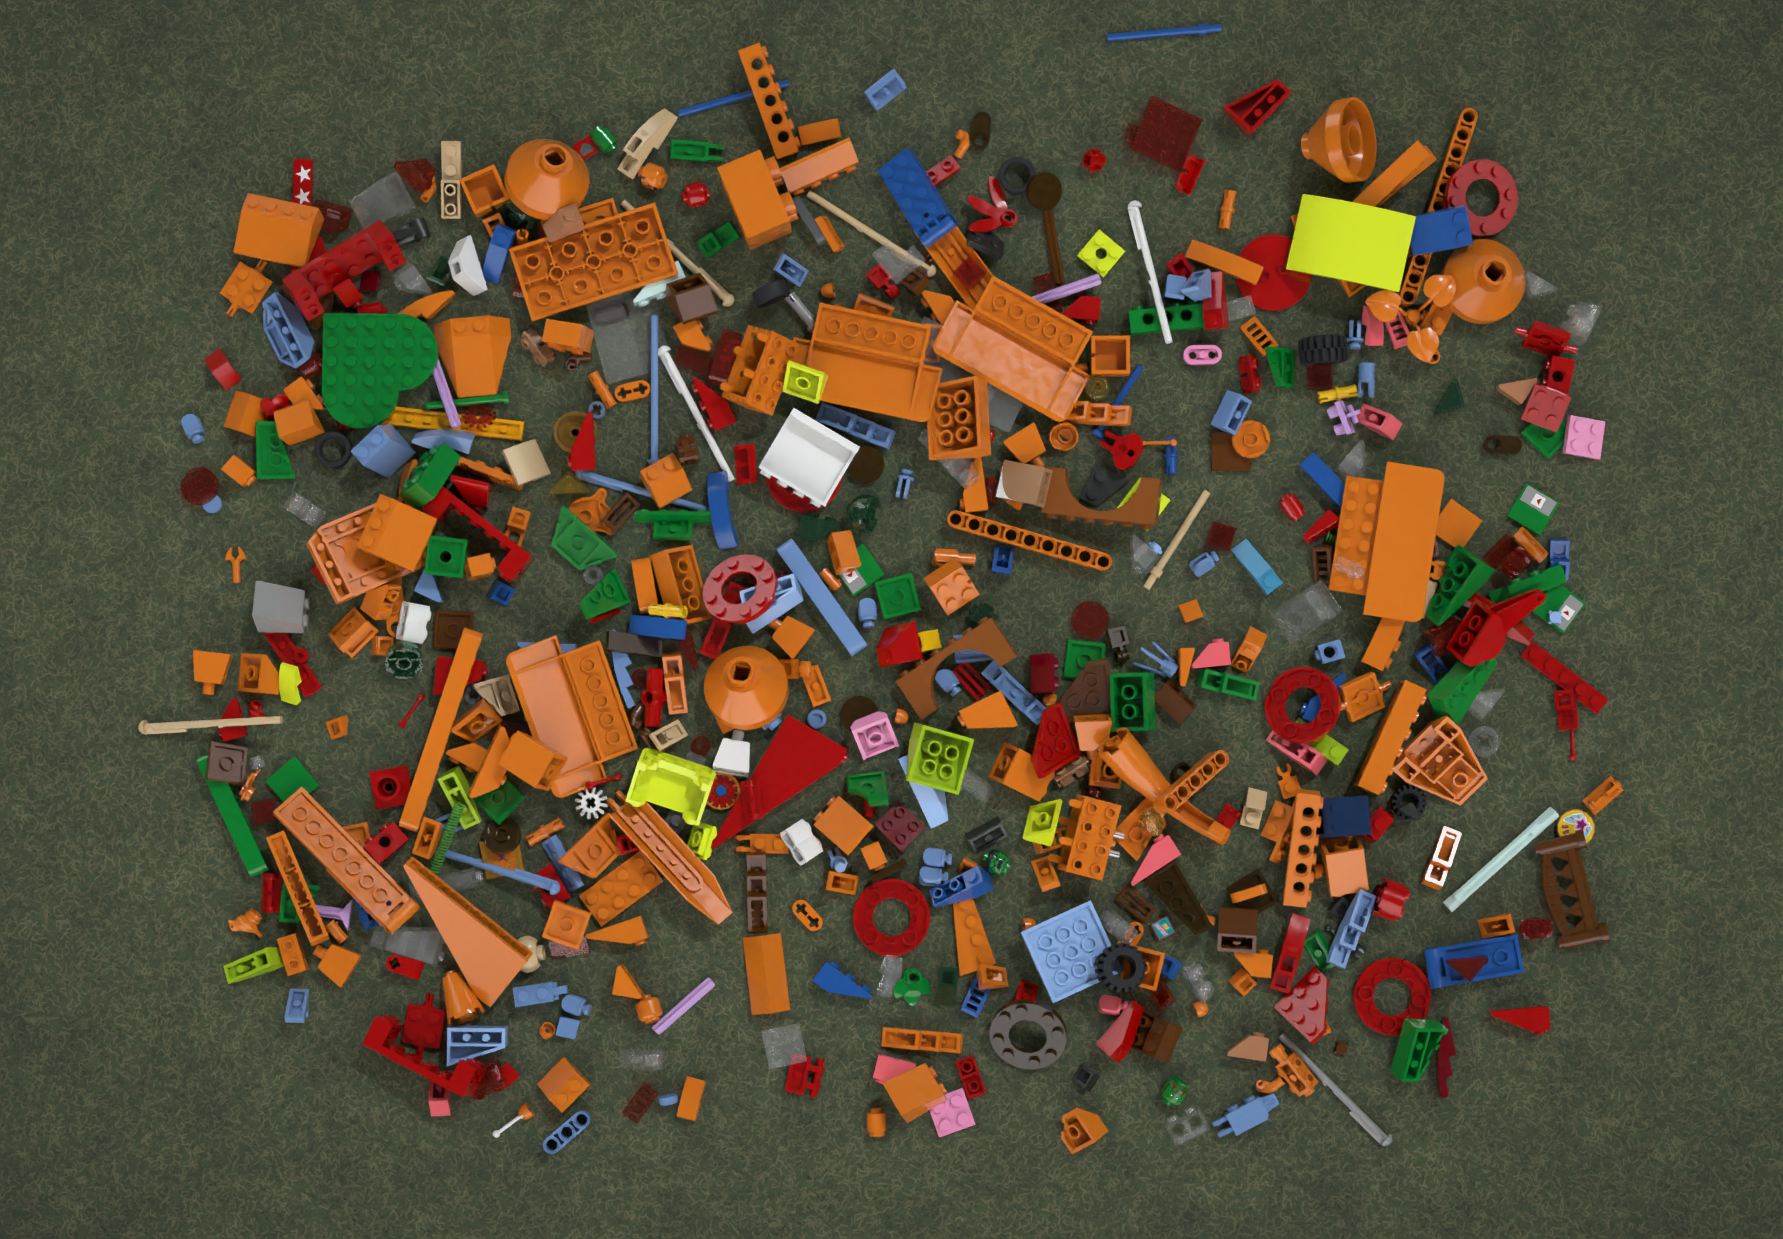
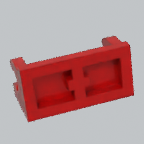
[734,444,758,485]
[1209,803,1241,845]

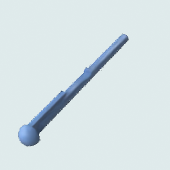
[647,315,660,465]
[575,470,710,511]
[434,850,560,895]

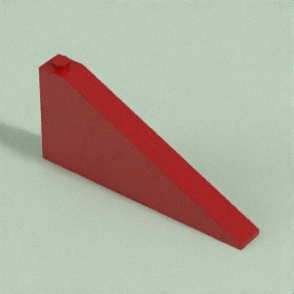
[711,715,849,849]

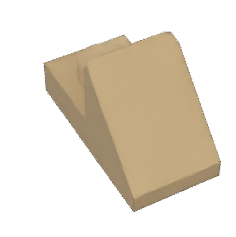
[649,719,688,752]
[1239,787,1267,829]

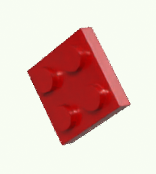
[1521,383,1572,432]

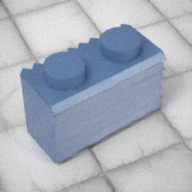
[1211,390,1252,435]

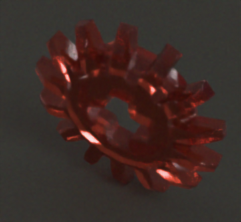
[462,403,496,429]

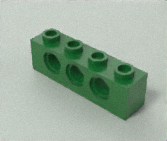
[1127,301,1205,336]

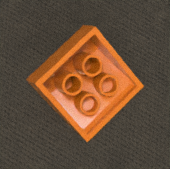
[357,494,438,572]

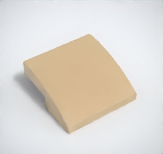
[502,439,551,487]

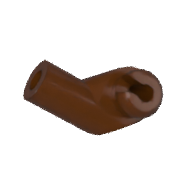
[566,352,592,371]
[629,701,645,730]
[639,727,658,750]

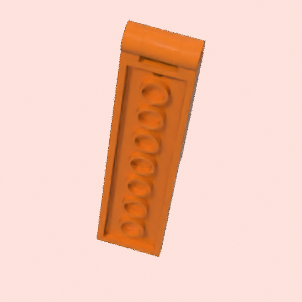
[273,787,420,935]

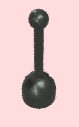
[1325,924,1367,961]

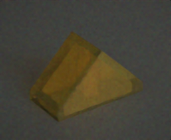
[550,470,590,496]

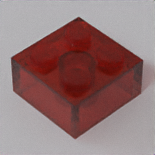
[952,256,986,291]
[1305,364,1333,391]
[1206,521,1237,552]
[251,797,279,826]

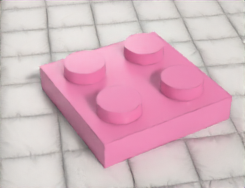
[1562,415,1605,460]
[930,1088,976,1137]

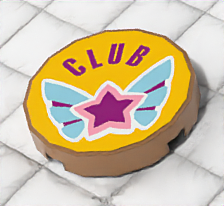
[1556,809,1595,844]

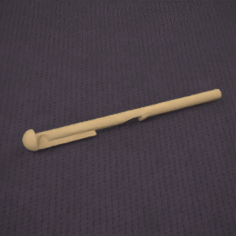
[806,190,936,277]
[620,200,734,307]
[138,716,283,735]

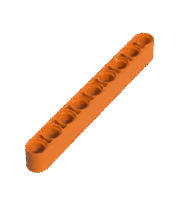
[947,510,1112,571]

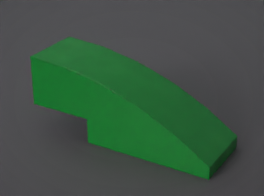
[1195,668,1260,701]

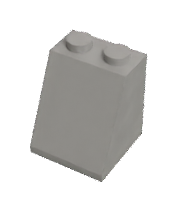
[252,581,310,633]

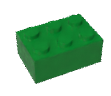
[399,442,461,509]
[1110,672,1156,732]

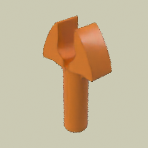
[225,547,247,583]

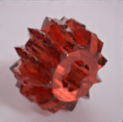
[1501,547,1533,579]
[1520,917,1553,939]

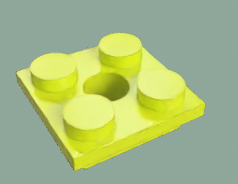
[1077,230,1125,278]
[687,822,717,860]

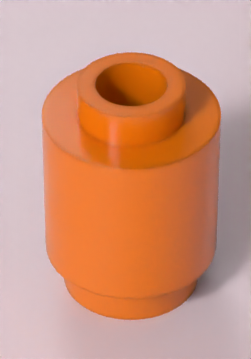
[867,1108,886,1137]

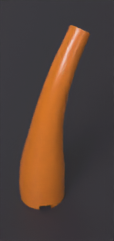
[1097,728,1231,845]

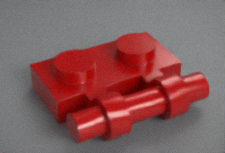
[785,1053,825,1098]

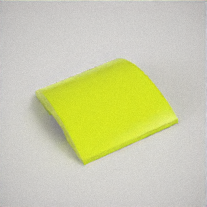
[1286,194,1416,292]

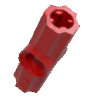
[641,667,667,727]

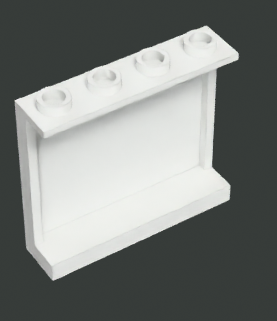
[758,408,860,508]

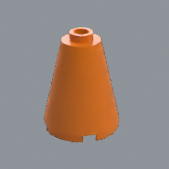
[442,970,485,1026]

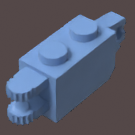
[1212,1093,1279,1137]

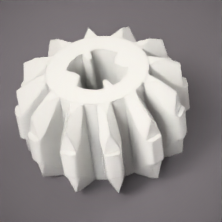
[575,787,608,819]

